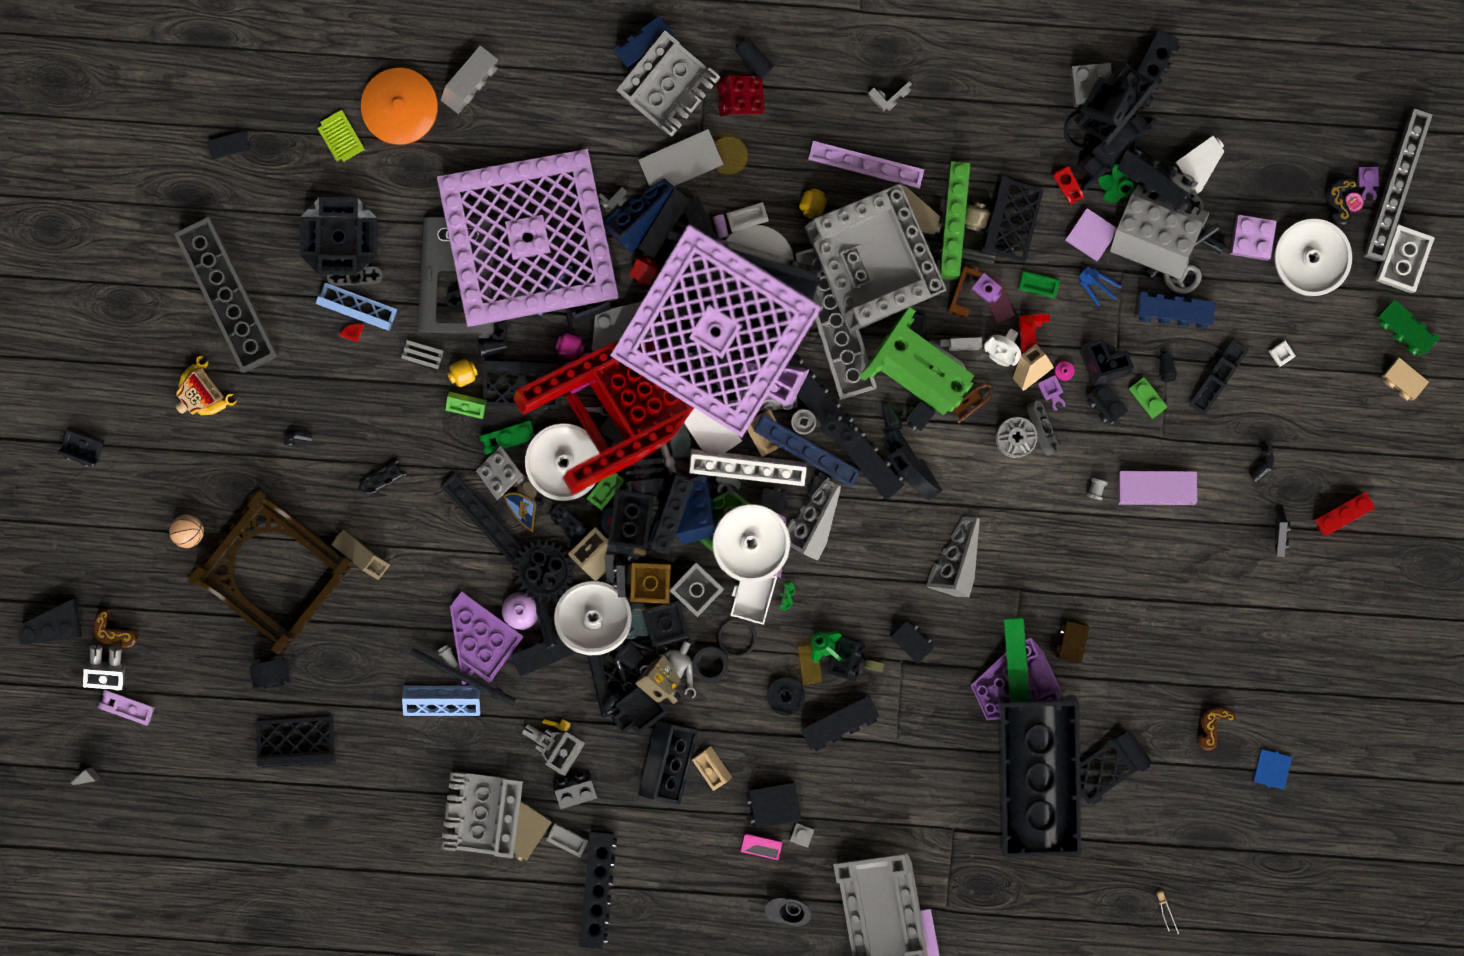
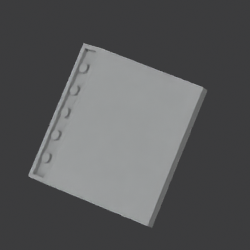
[804,184,947,333]

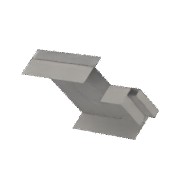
[936,338,982,351]

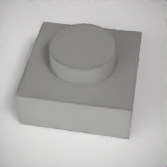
[790,823,814,848]

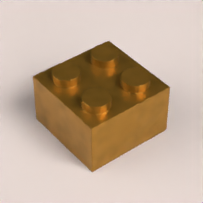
[630,563,671,603]

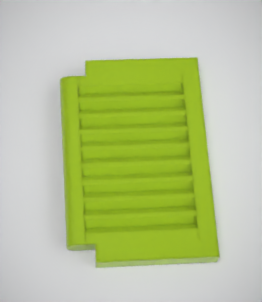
[317,110,365,162]

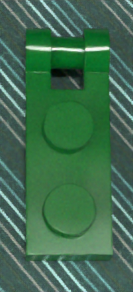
[479,421,535,455]

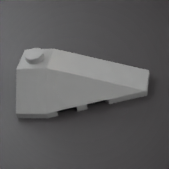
[786,479,841,560]
[926,517,980,598]

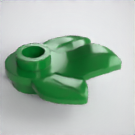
[1098,164,1135,203]

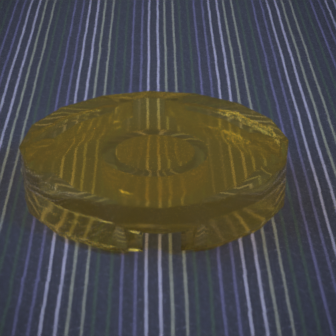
[715,137,748,175]

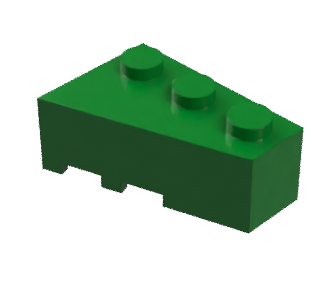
[1376,299,1441,356]

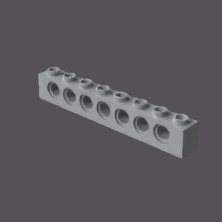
[1363,109,1432,262]

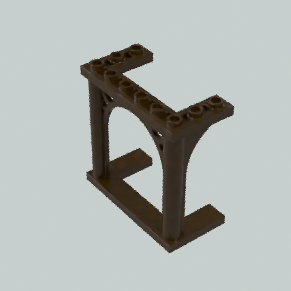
[186,490,354,654]

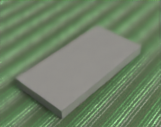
[639,129,724,187]

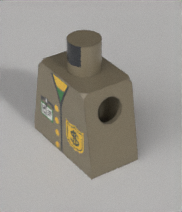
[636,655,682,704]

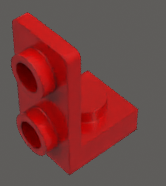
[1019,314,1050,354]

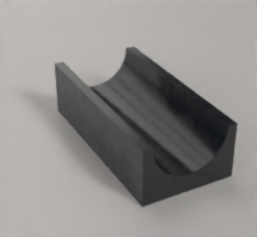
[663,226,823,348]
[997,695,1081,857]

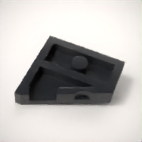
[1275,506,1290,557]

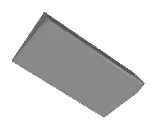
[71,768,101,785]

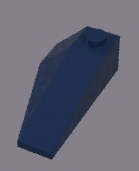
[603,178,676,253]

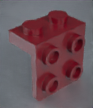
[717,76,764,117]

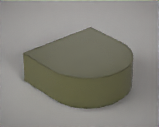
[864,660,884,673]

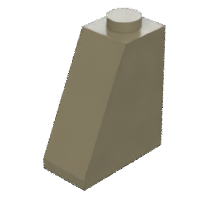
[902,185,942,237]
[332,529,390,580]
[513,800,553,861]

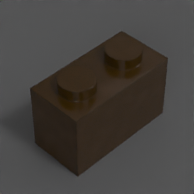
[1055,621,1090,664]

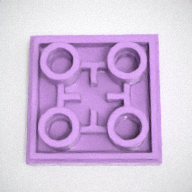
[1065,209,1117,262]

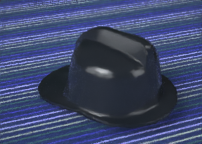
[765,895,811,927]

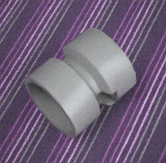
[791,409,816,435]

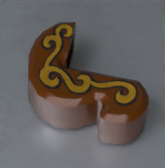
[93,609,138,648]
[1197,706,1236,751]

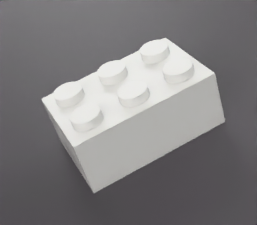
[1375,225,1434,293]

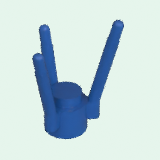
[1078,266,1122,306]

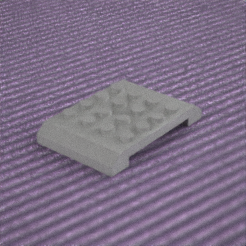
[833,854,928,956]

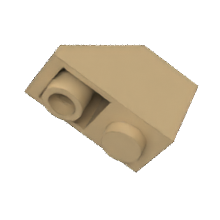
[1013,344,1054,391]

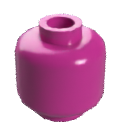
[556,333,585,361]

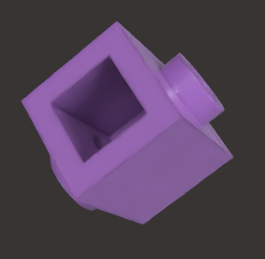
[971,273,1002,304]

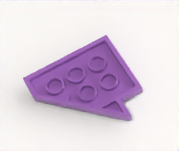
[450,591,524,685]

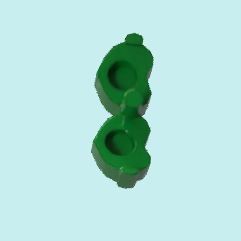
[779,580,796,611]

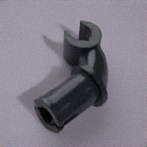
[1249,442,1274,483]

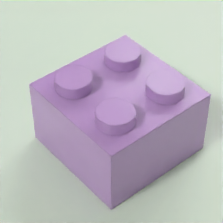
[1230,215,1277,260]

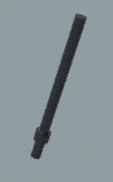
[409,648,516,705]

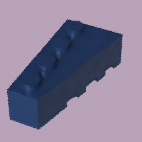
[1134,292,1215,329]

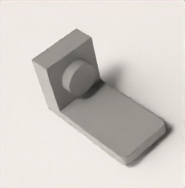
[868,81,912,112]

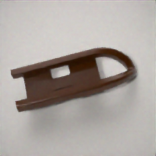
[949,384,993,424]

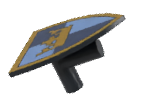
[503,492,544,532]

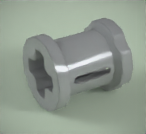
[1086,477,1108,501]

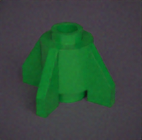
[811,631,842,663]

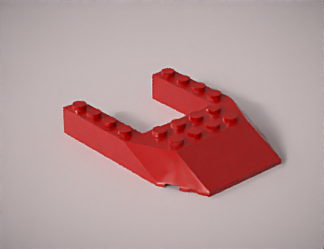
[513,341,694,495]

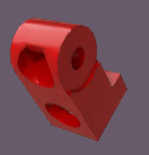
[1051,166,1084,205]

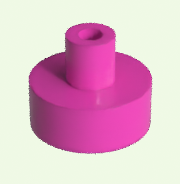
[1055,362,1074,381]

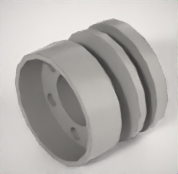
[995,417,1037,458]

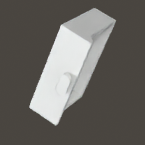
[730,576,777,625]

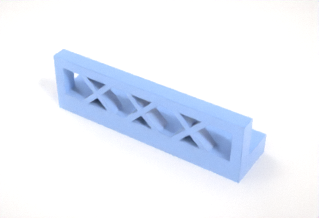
[316,283,397,331]
[402,686,480,716]

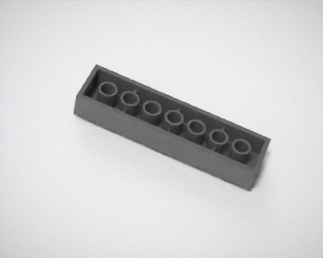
[174,217,278,373]

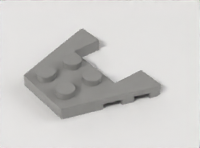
[592,302,642,351]

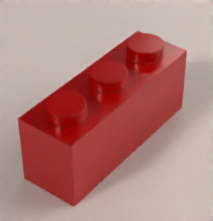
[1313,492,1375,537]

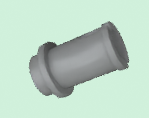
[437,645,459,668]

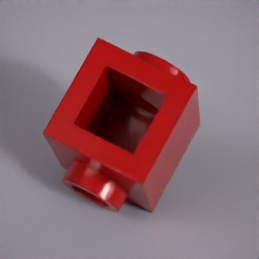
[629,254,661,286]

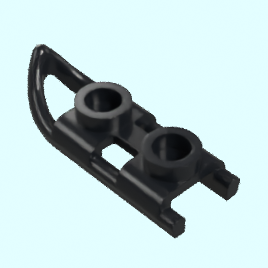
[358,459,407,495]

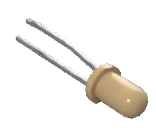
[1156,890,1179,934]

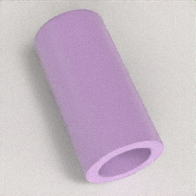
[713,214,729,239]

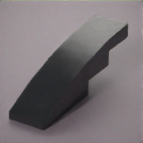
[1189,339,1249,415]

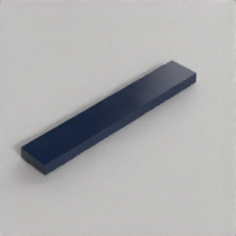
[753,414,861,488]

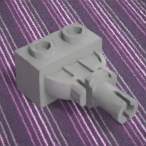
[522,724,585,776]

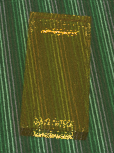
[798,645,822,685]

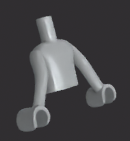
[640,641,696,698]

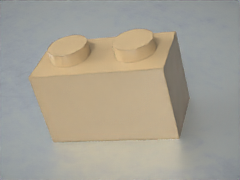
[1382,358,1429,401]

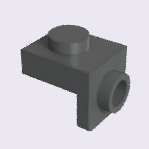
[598,187,628,210]

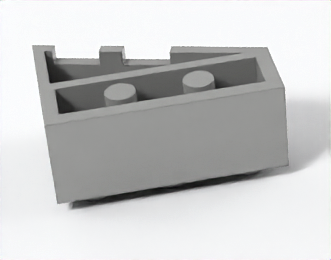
[441,46,498,114]

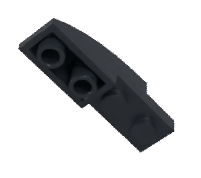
[882,428,943,501]

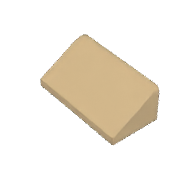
[692,746,732,791]

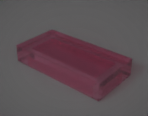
[985,281,1015,323]

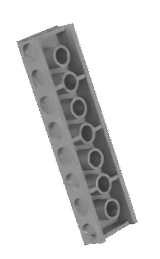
[795,248,877,400]

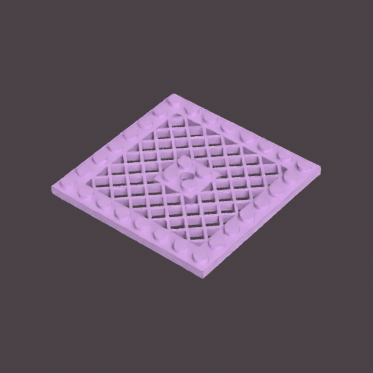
[437,149,618,327]
[611,225,822,437]

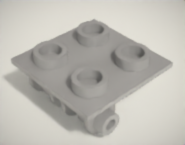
[476,446,524,500]

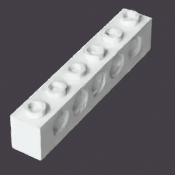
[689,449,807,486]

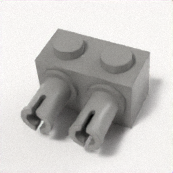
[83,645,125,690]

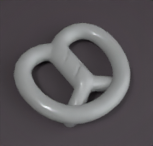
[1163,264,1202,294]

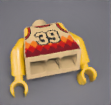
[176,356,237,415]

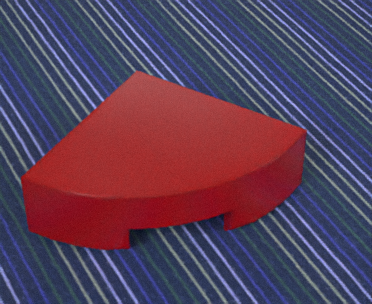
[340,323,365,343]

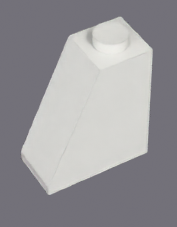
[1174,136,1224,194]

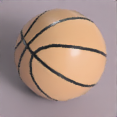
[169,514,204,548]

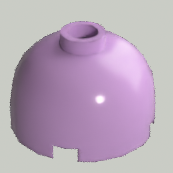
[502,592,538,630]

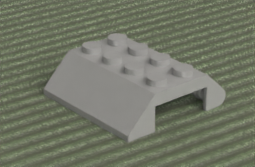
[616,31,720,137]
[1110,185,1210,280]
[440,772,523,858]

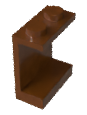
[947,265,982,319]

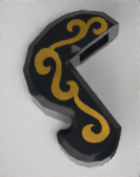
[1325,178,1359,226]

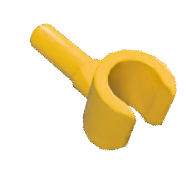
[543,719,571,732]

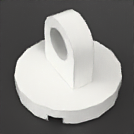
[984,329,1021,366]

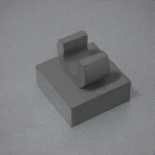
[716,476,741,496]

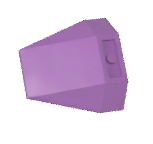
[971,638,1062,720]

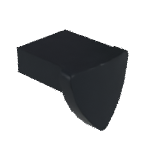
[909,314,927,339]

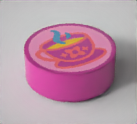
[1345,193,1364,212]

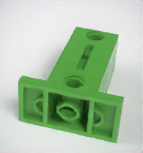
[859,307,974,415]

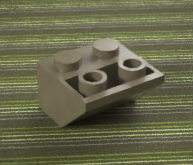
[568,527,616,581]

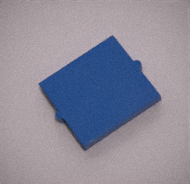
[1253,749,1292,789]

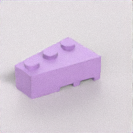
[737,359,810,406]

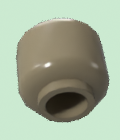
[965,201,990,231]

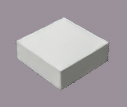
[1269,341,1295,367]

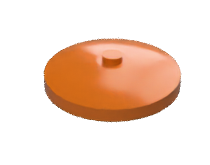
[361,68,438,145]

